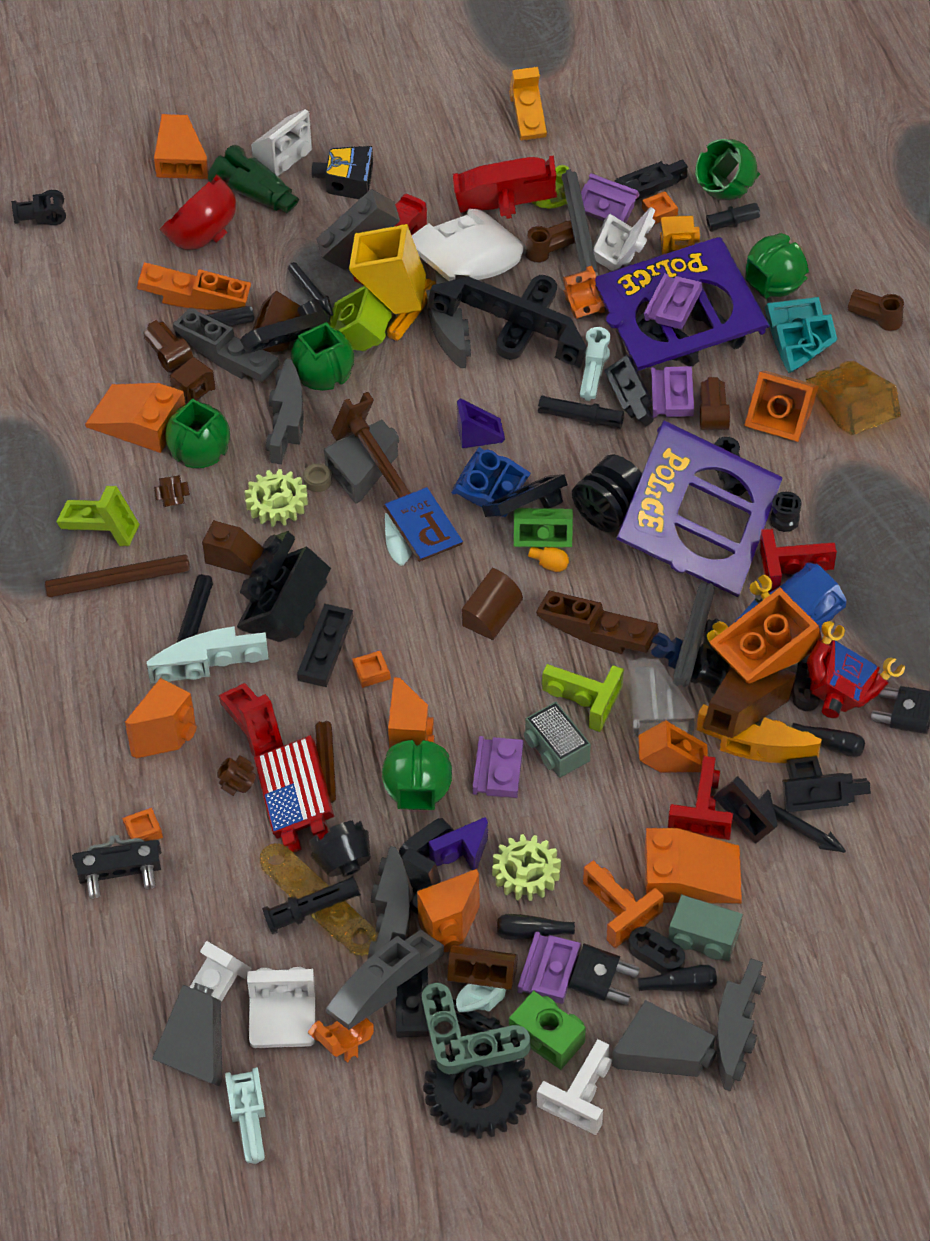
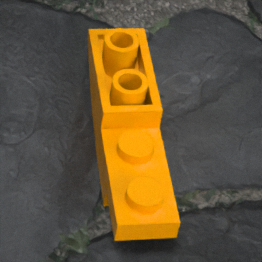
[697,704,822,764]

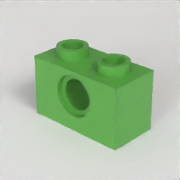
[514,508,573,547]
[509,990,586,1070]

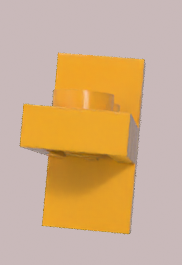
[509,67,547,140]

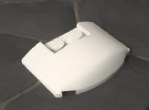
[412,209,526,281]

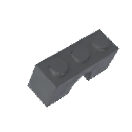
[316,189,400,270]

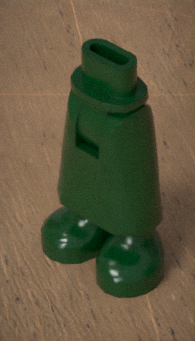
[208,145,299,213]

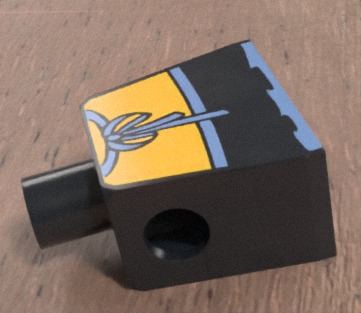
[311,146,373,199]

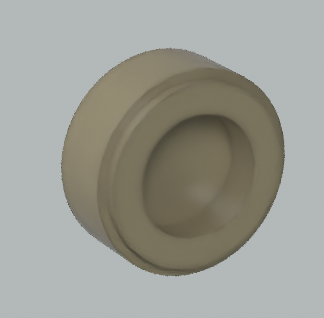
[303,464,332,492]

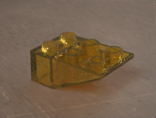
[806,361,901,435]

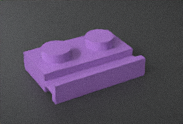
[581,173,640,223]
[644,273,702,329]
[651,366,694,417]
[473,736,523,798]
[518,932,581,1004]

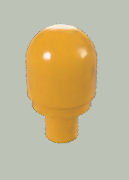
[528,547,569,572]

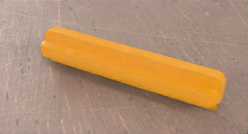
[387,279,436,341]

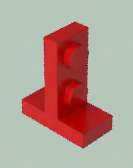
[759,529,837,593]
[218,683,283,757]
[668,756,733,840]

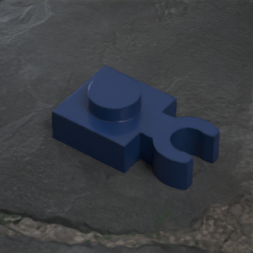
[651,633,683,669]

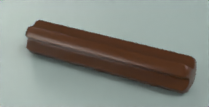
[315,721,336,803]

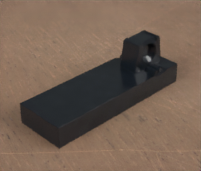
[482,474,568,517]
[402,847,441,914]

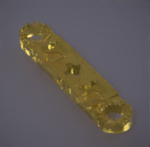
[260,843,377,956]

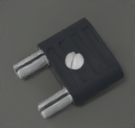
[871,686,930,734]
[568,943,640,1005]

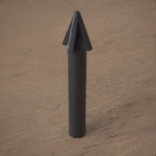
[288,262,334,316]
[773,804,846,853]

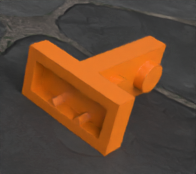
[583,860,664,948]

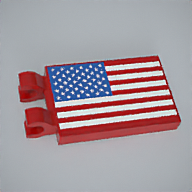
[254,735,335,854]

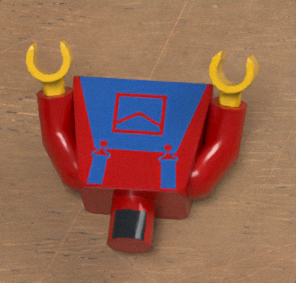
[807,621,905,718]

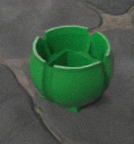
[695,139,760,200]
[745,233,809,299]
[290,322,354,391]
[165,399,230,468]
[382,740,452,810]

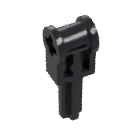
[690,619,728,694]

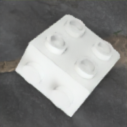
[593,207,655,271]
[247,967,315,1048]

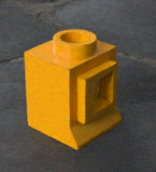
[660,216,700,255]

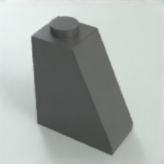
[324,419,399,504]
[152,983,222,1086]
[612,1000,717,1077]

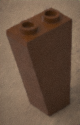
[703,667,797,738]

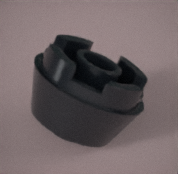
[309,820,371,877]

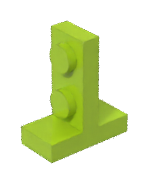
[56,486,140,546]
[542,664,624,732]

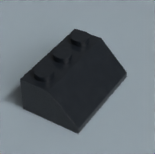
[237,546,331,642]

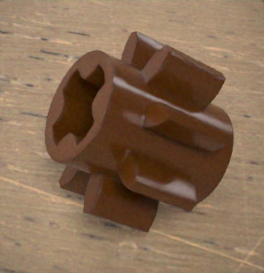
[154,475,190,507]
[217,755,256,796]

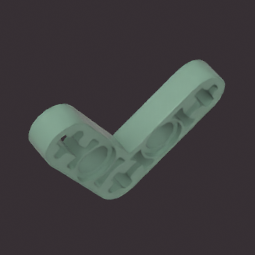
[422,983,531,1074]

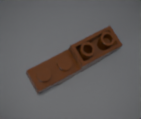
[536,590,659,654]

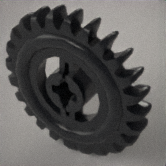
[423,1043,533,1139]

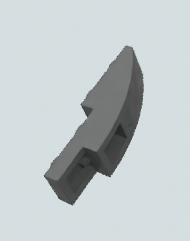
[426,270,471,368]
[173,308,279,382]
[266,358,304,465]
[368,846,410,959]
[326,930,444,1030]
[716,958,766,1091]

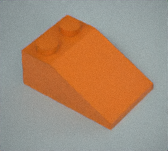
[85,383,185,453]
[709,587,822,684]
[645,828,742,904]

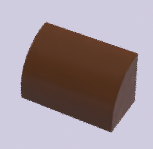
[252,291,300,352]
[462,567,523,640]
[447,945,518,990]

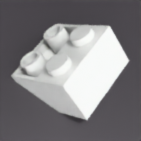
[251,109,312,176]

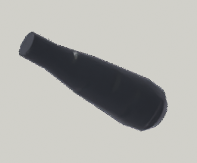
[792,723,865,757]
[497,914,575,940]
[638,965,717,992]

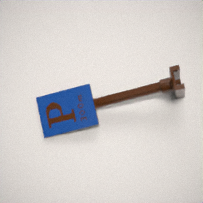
[331,392,463,562]

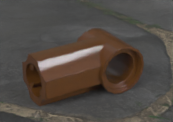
[526,220,575,263]
[848,289,904,331]
[143,320,193,372]
[700,377,730,430]

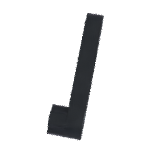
[240,299,331,353]

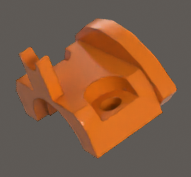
[563,265,605,319]
[308,1018,374,1063]

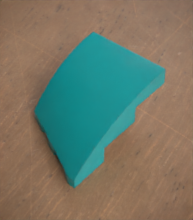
[764,297,837,373]

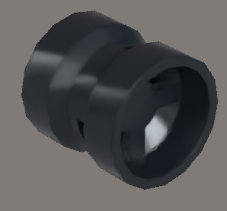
[770,491,802,532]

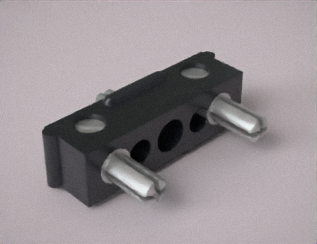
[72,835,162,899]

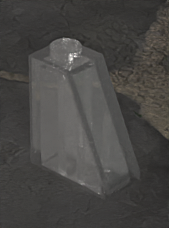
[628,658,695,737]

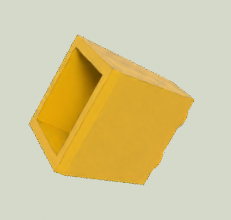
[349,224,426,314]

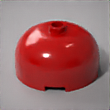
[159,175,236,250]

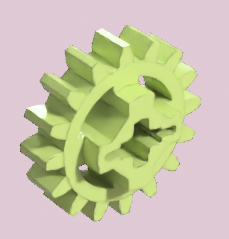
[245,469,308,526]
[492,834,561,901]

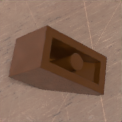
[202,520,264,576]

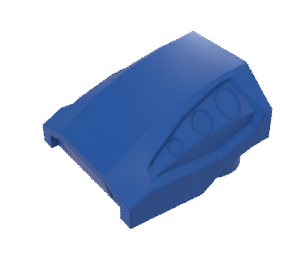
[451,447,531,517]
[761,562,847,630]

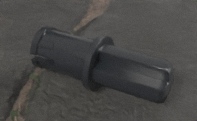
[706,203,760,232]

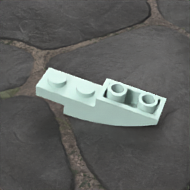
[147,626,269,684]

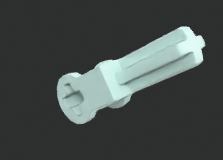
[580,327,610,401]
[225,1067,266,1164]

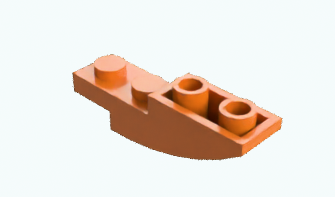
[137,262,251,310]

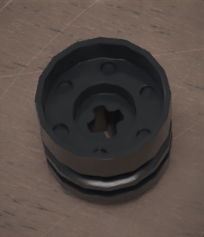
[572,454,642,532]

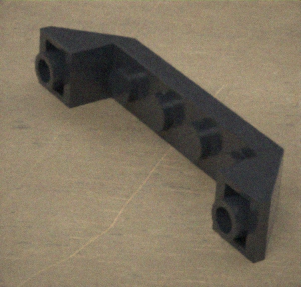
[427,276,587,368]

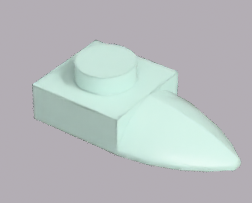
[385,513,412,566]
[456,984,506,1012]

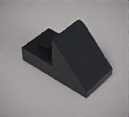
[713,776,778,844]

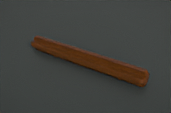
[45,554,190,597]

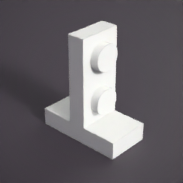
[190,941,252,1002]
[537,1039,612,1135]

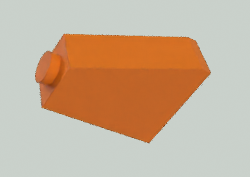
[154,114,209,179]

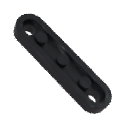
[496,275,557,360]

